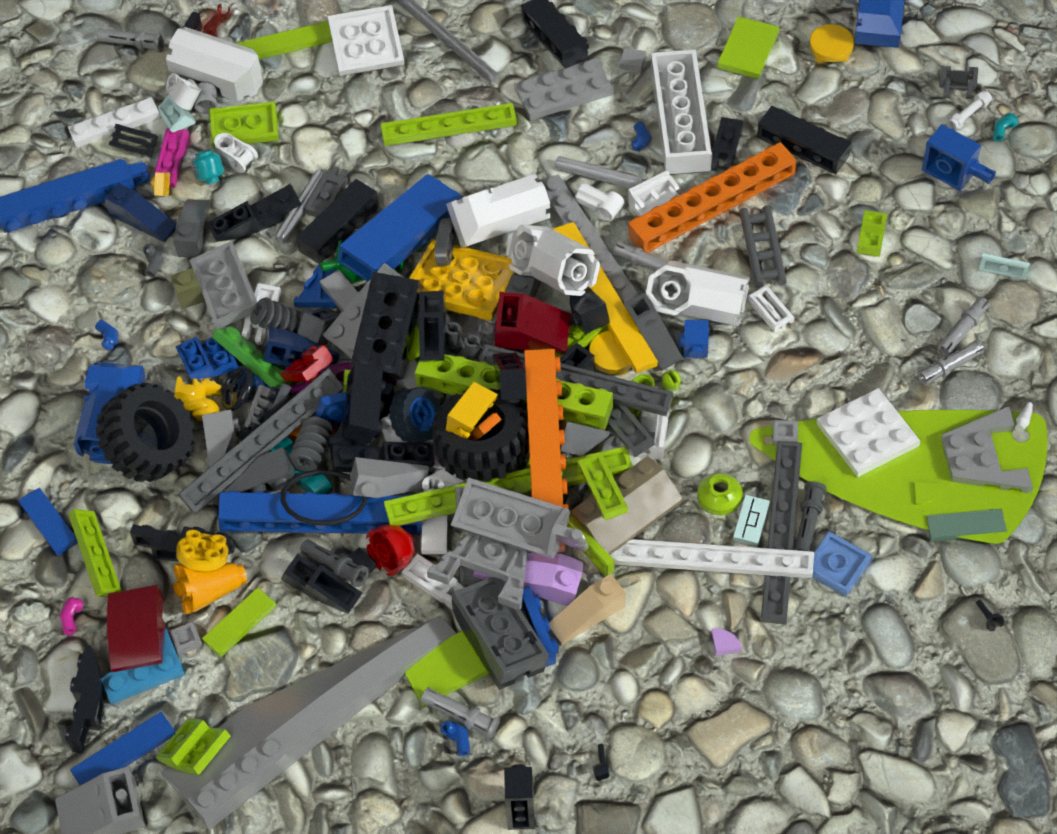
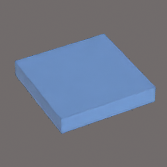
[812,531,873,597]

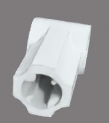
[575,184,625,222]

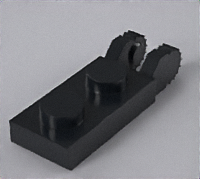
[711,117,744,171]

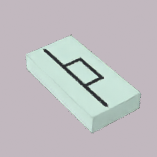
[733,495,770,547]

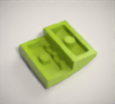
[155,718,231,775]

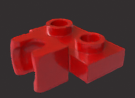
[280,345,333,383]

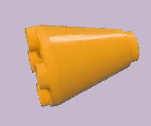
[173,563,247,615]

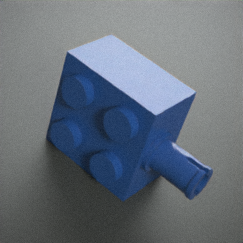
[921,124,996,192]

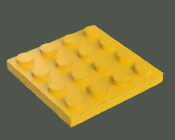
[409,240,515,321]

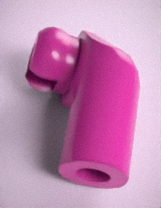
[59,597,83,635]

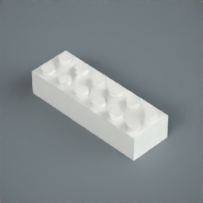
[651,49,712,174]

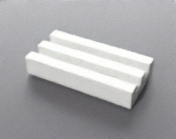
[747,285,794,333]

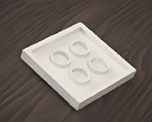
[328,5,404,76]
[816,388,920,477]

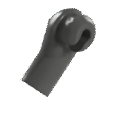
[143,244,163,277]

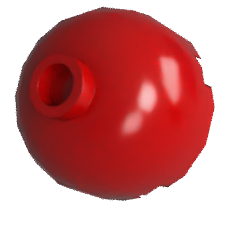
[366,524,414,576]

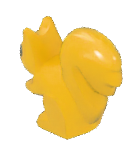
[174,376,221,422]

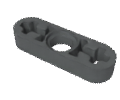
[435,218,456,267]

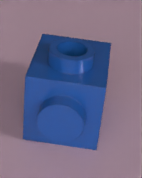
[679,320,709,359]

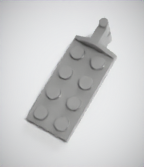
[451,478,589,559]

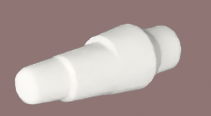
[1015,402,1033,432]

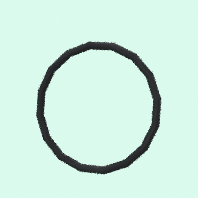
[280,470,367,526]

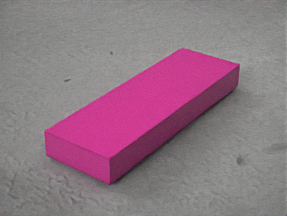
[154,128,189,188]

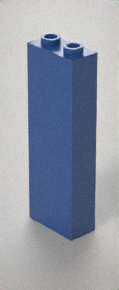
[338,174,463,282]

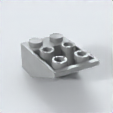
[55,766,145,834]

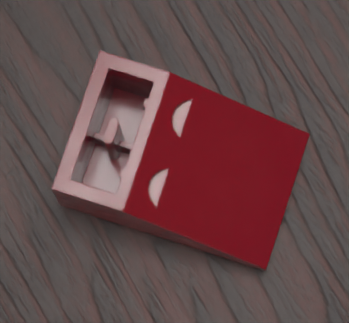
[494,291,570,353]

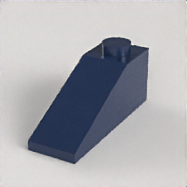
[105,183,177,242]
[263,327,340,367]

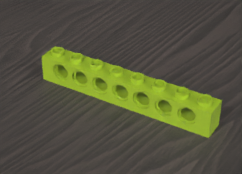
[415,354,613,430]

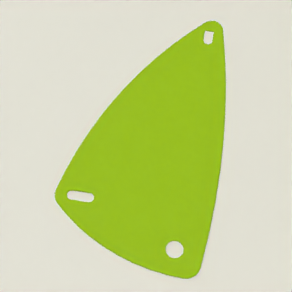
[749,410,1048,544]

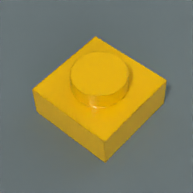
[151,172,170,196]

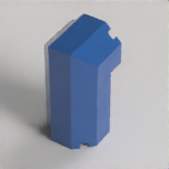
[854,0,904,48]
[73,361,146,464]

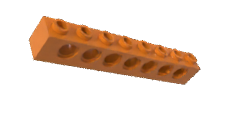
[628,142,796,253]

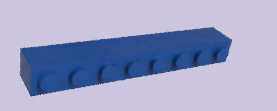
[218,491,422,535]

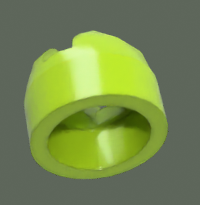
[661,370,681,391]

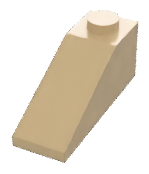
[549,574,626,646]

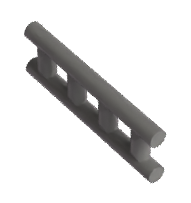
[739,205,787,288]

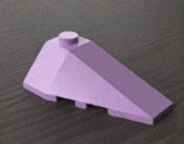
[473,553,584,606]

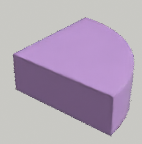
[711,628,742,656]

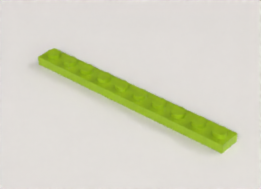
[384,446,633,526]

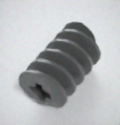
[250,297,303,334]
[289,417,333,472]

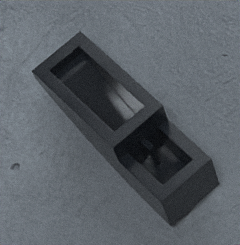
[419,290,446,362]
[281,553,363,614]

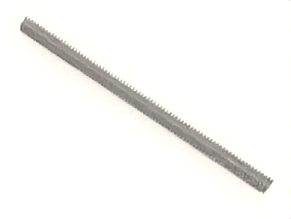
[395,0,499,84]

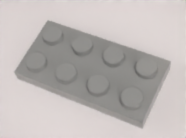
[514,58,613,121]
[190,241,257,329]
[323,263,403,359]

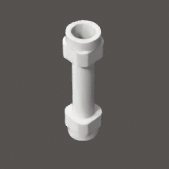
[946,90,992,131]

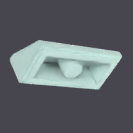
[157,94,196,133]
[979,253,1030,280]

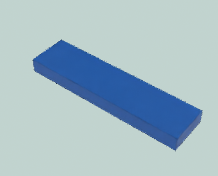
[70,712,175,785]

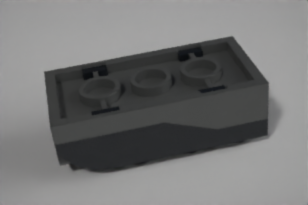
[452,577,549,690]

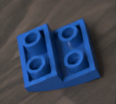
[176,337,238,379]

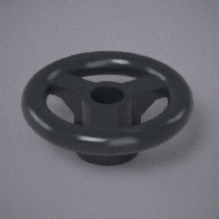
[221,366,255,411]

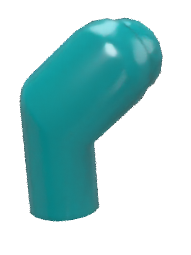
[993,113,1019,142]

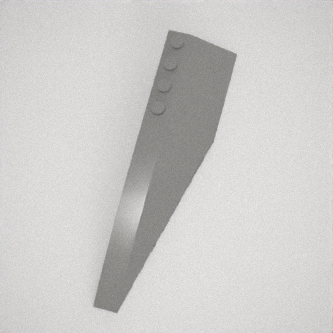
[161,615,456,830]

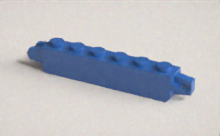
[0,159,150,233]

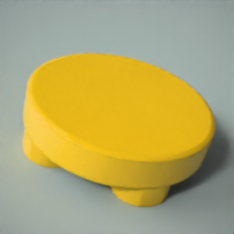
[809,24,854,63]
[589,330,631,376]
[176,530,228,571]

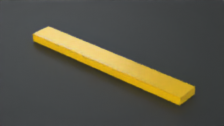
[553,222,658,374]

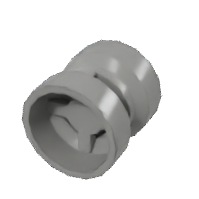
[195,83,217,114]

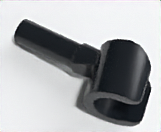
[976,599,1005,631]
[592,744,610,781]

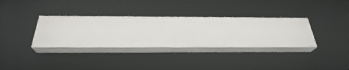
[610,539,814,578]

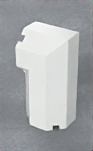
[166,27,263,101]
[446,174,550,248]
[506,224,600,296]
[646,261,750,326]

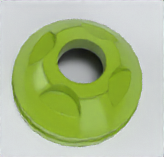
[697,473,743,516]

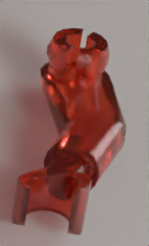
[203,3,231,37]

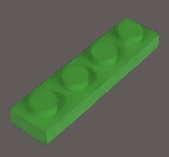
[212,326,296,388]

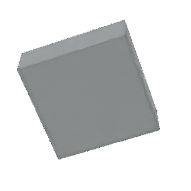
[620,48,646,73]
[772,420,798,445]
[169,621,203,656]

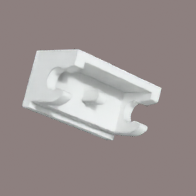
[628,170,679,216]
[637,410,669,460]

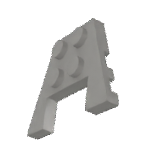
[941,407,1033,493]
[427,533,528,611]

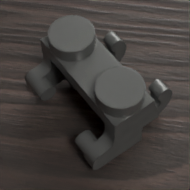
[939,66,978,99]

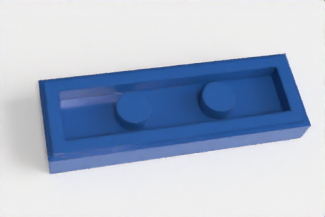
[18,487,78,556]

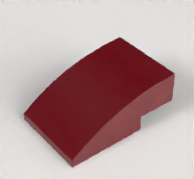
[107,585,165,673]

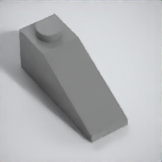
[202,410,240,467]
[350,457,429,498]

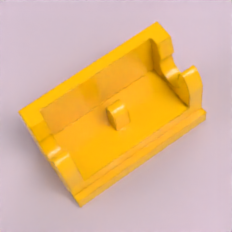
[446,382,498,438]

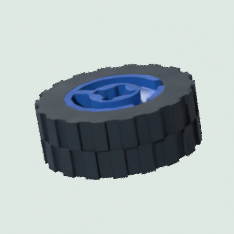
[389,387,440,443]

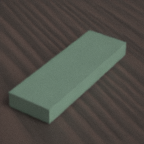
[926,509,1007,542]

